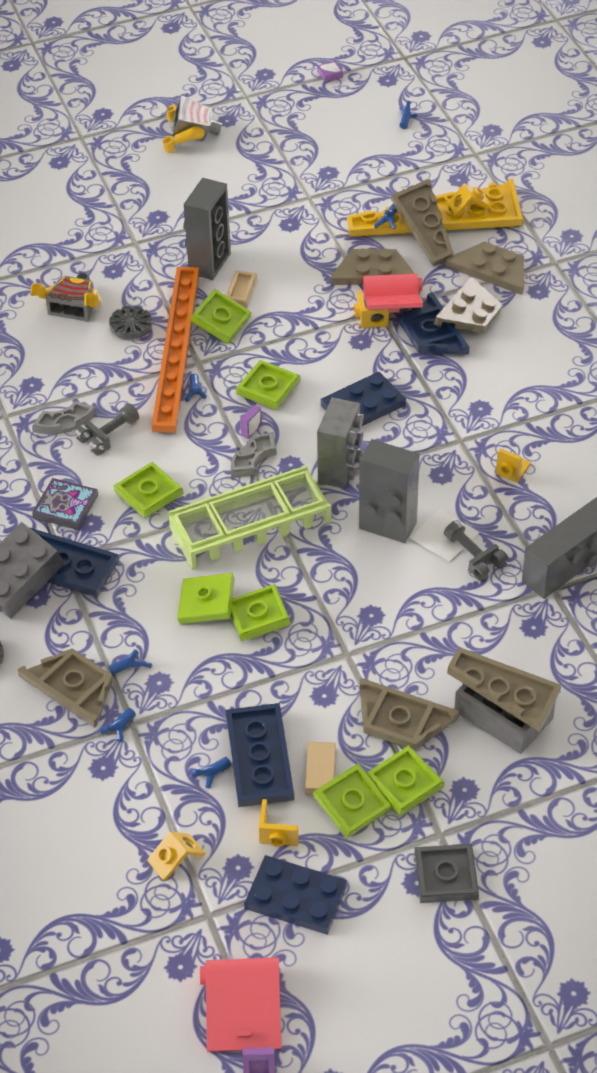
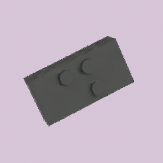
[183,177,231,280]
[359,439,420,543]
[522,497,597,599]

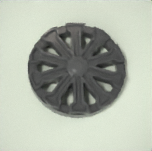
[109,306,152,339]

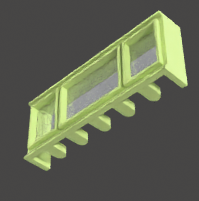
[168,465,331,570]

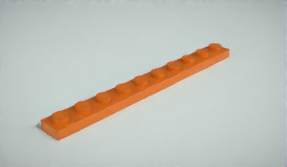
[152,267,200,433]

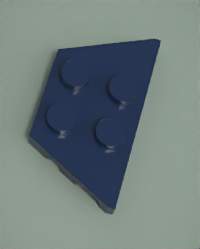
[400,292,470,355]

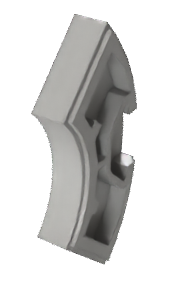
[32,401,97,434]
[231,432,277,478]

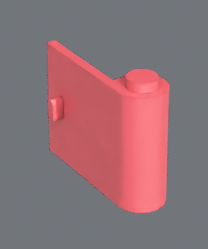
[363,274,423,312]
[200,957,282,1052]

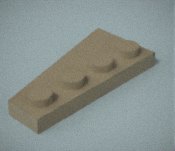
[391,178,453,267]
[447,647,561,732]

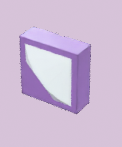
[317,61,343,82]
[240,405,262,439]

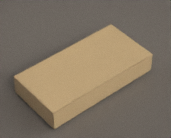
[226,270,258,308]
[305,742,336,794]

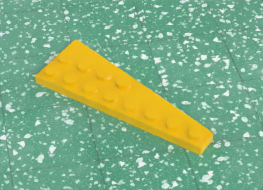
[347,179,523,237]

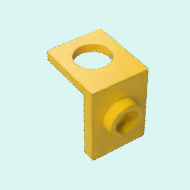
[448,183,491,216]
[354,291,389,329]
[496,448,531,483]
[259,799,299,847]
[147,831,206,880]

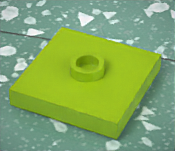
[190,288,252,345]
[236,360,301,410]
[113,462,183,519]
[177,573,235,624]
[231,584,291,642]
[367,745,444,817]
[313,763,393,839]

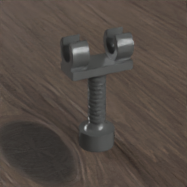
[75,403,140,456]
[444,520,509,581]

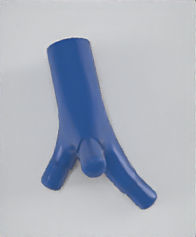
[400,100,418,129]
[374,204,398,229]
[184,374,207,402]
[108,649,152,675]
[100,708,136,741]
[191,757,231,788]

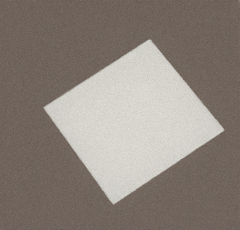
[409,509,480,562]

